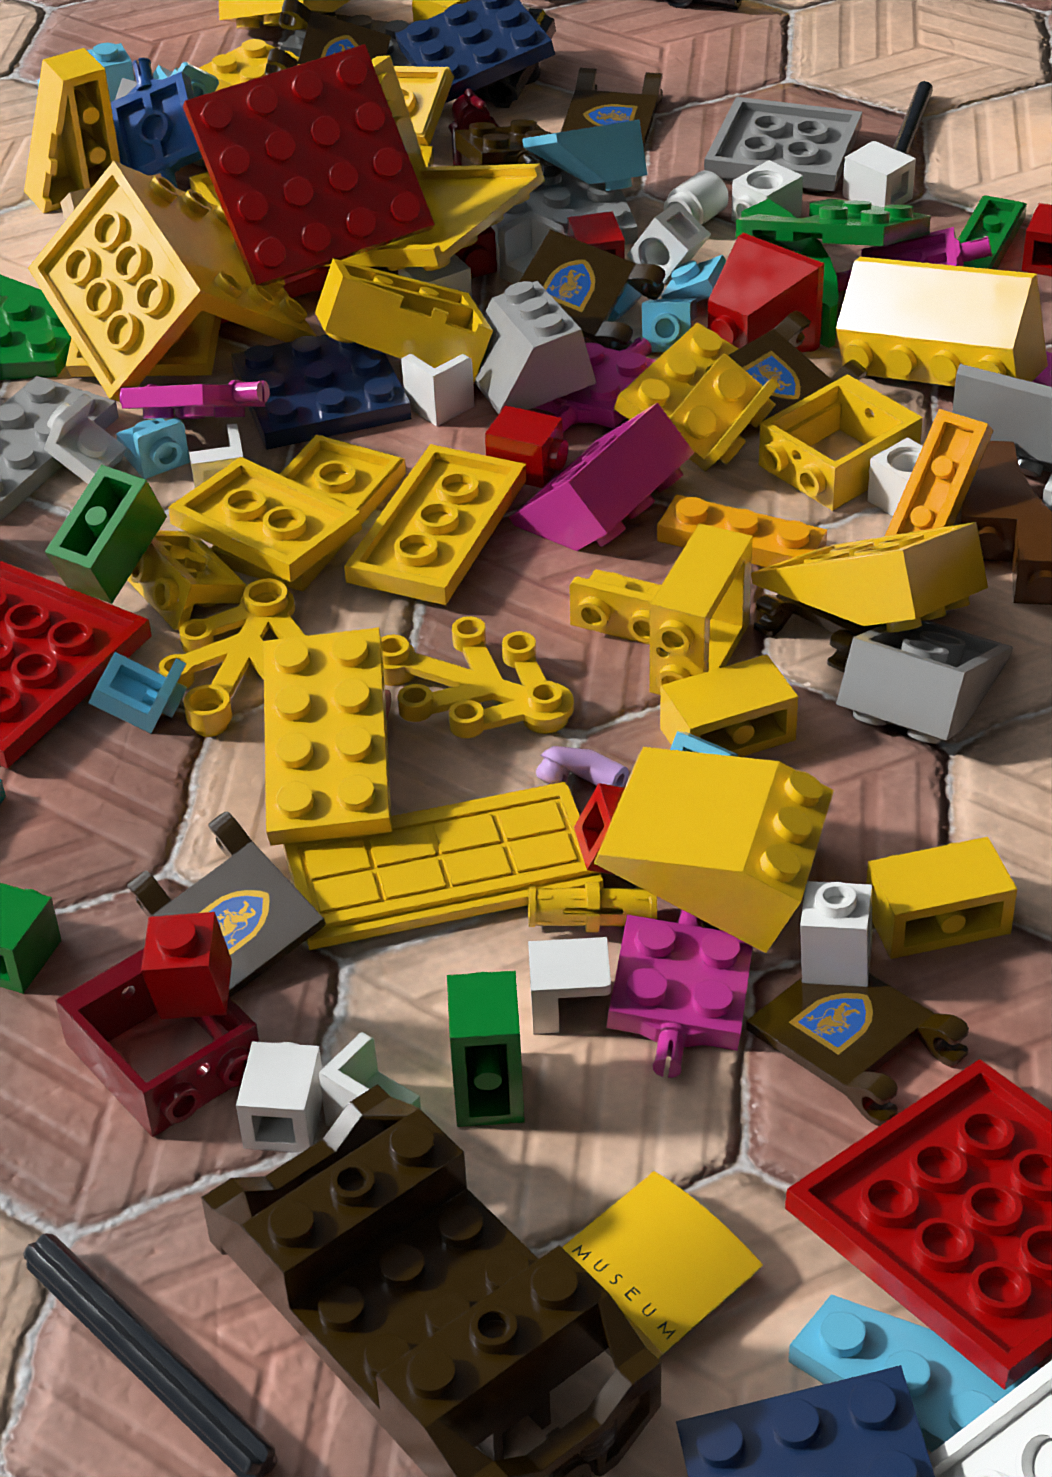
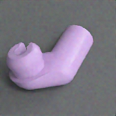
[536,746,629,787]

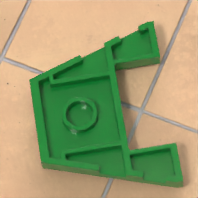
[735,198,931,246]
[0,274,71,380]

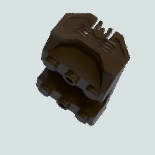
[201,1084,662,1477]

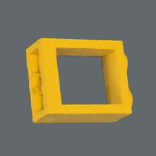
[758,374,923,511]
[649,523,753,695]

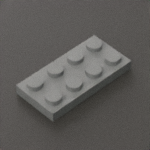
[0,376,119,521]

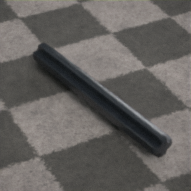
[23,1233,277,1477]

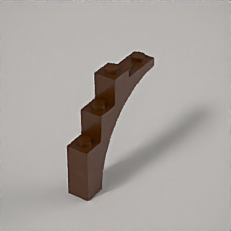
[956,441,1052,605]

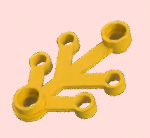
[158,578,308,737]
[381,616,574,738]

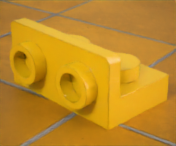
[669,353,780,471]
[127,530,246,630]
[569,569,661,648]

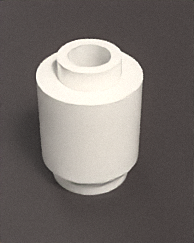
[664,170,729,225]

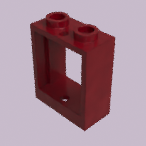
[55,948,259,1137]

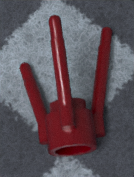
[448,89,500,166]

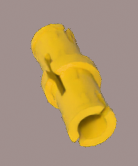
[528,882,657,932]

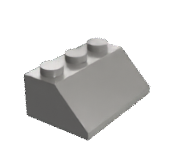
[474,281,596,414]
[952,364,1052,477]

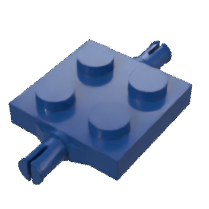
[111,58,203,188]

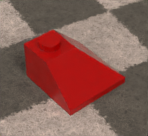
[707,233,825,352]

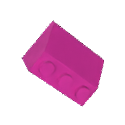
[509,402,695,551]

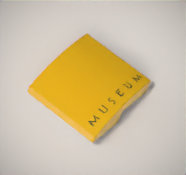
[562,1171,763,1359]

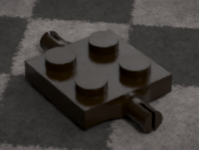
[455,119,554,172]

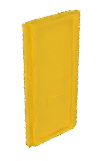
[283,782,603,950]

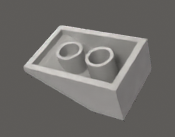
[836,620,1013,743]

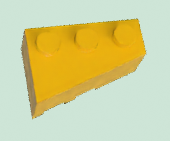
[24,48,121,213]
[315,259,493,384]

